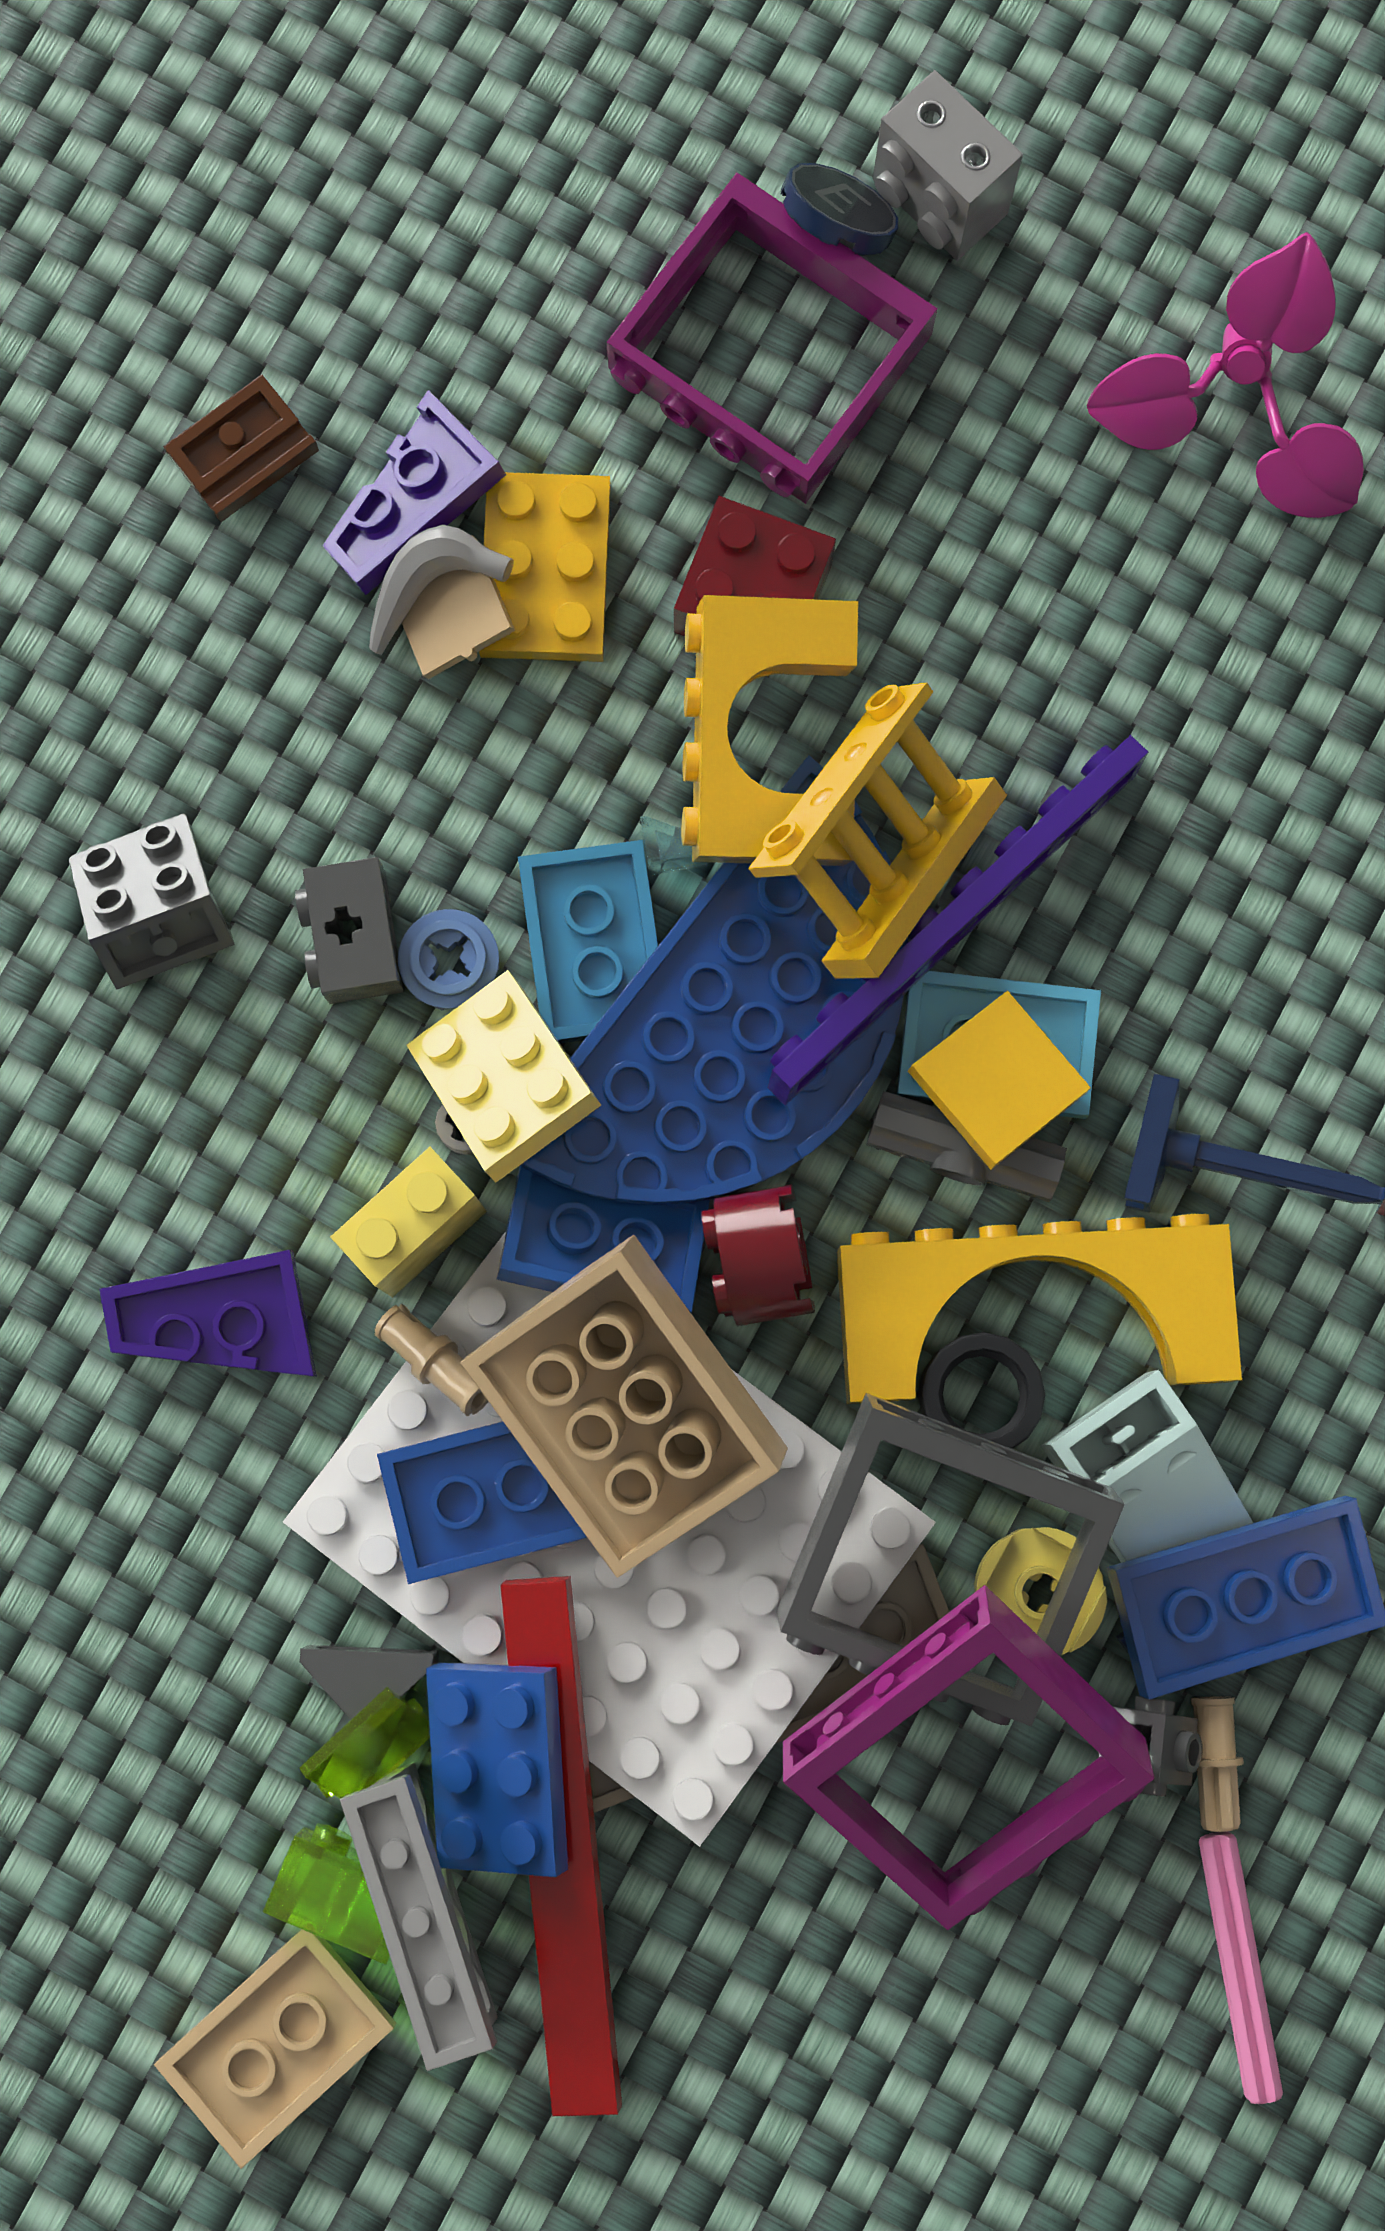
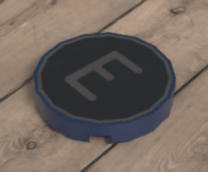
[780,163,898,255]

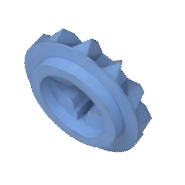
[398,909,499,1010]

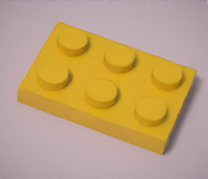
[479,472,611,662]

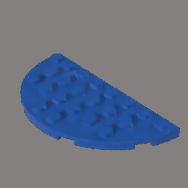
[520,755,909,1205]

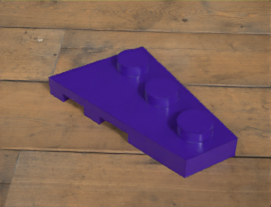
[99,1250,317,1377]

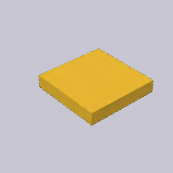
[907,990,1091,1170]

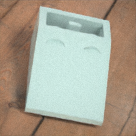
[1040,1370,1253,1563]

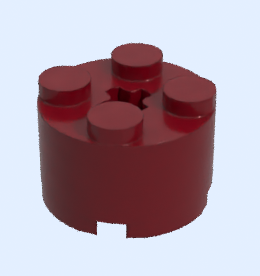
[701,1185,815,1326]

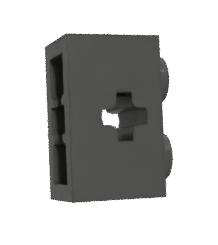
[295,857,404,1004]

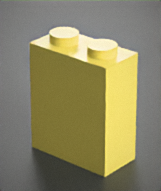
[330,1147,487,1298]

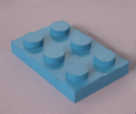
[518,840,658,1044]

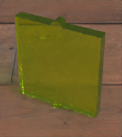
[299,1687,430,1799]

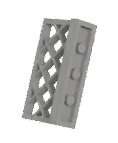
[340,1762,498,2071]

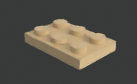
[154,1922,397,2169]

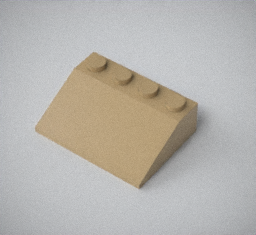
[460,1235,788,1578]

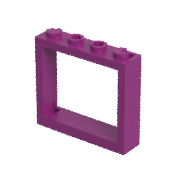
[607,172,938,504]
[783,1585,1155,1930]

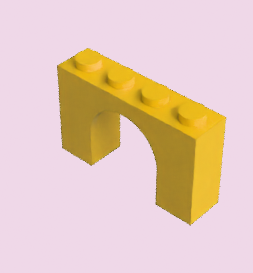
[681,595,858,866]

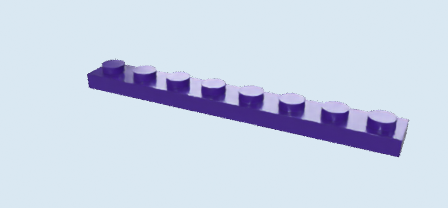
[767,735,1149,1106]

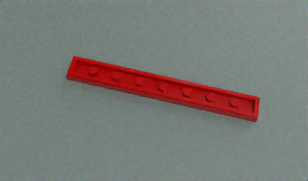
[500,1576,622,2117]

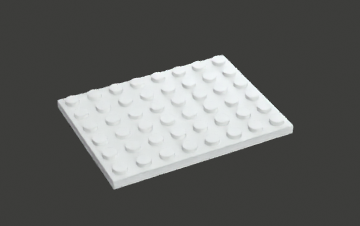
[283,1232,936,1847]

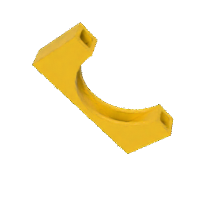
[837,1214,1242,1404]

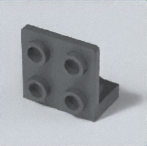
[69,814,235,990]

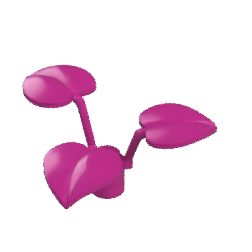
[1087,232,1364,518]

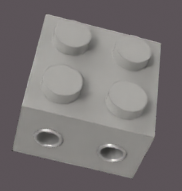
[873,70,1023,261]

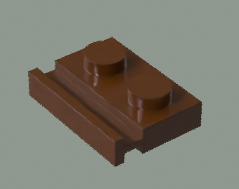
[163,374,319,523]

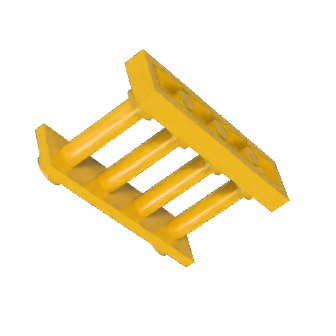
[748,682,1007,979]

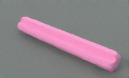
[1199,1832,1283,2104]

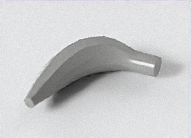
[369,525,514,655]

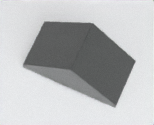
[299,1645,439,1732]

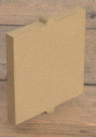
[402,535,515,679]

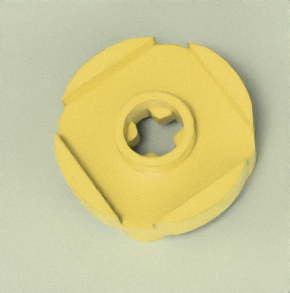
[974,1527,1107,1655]

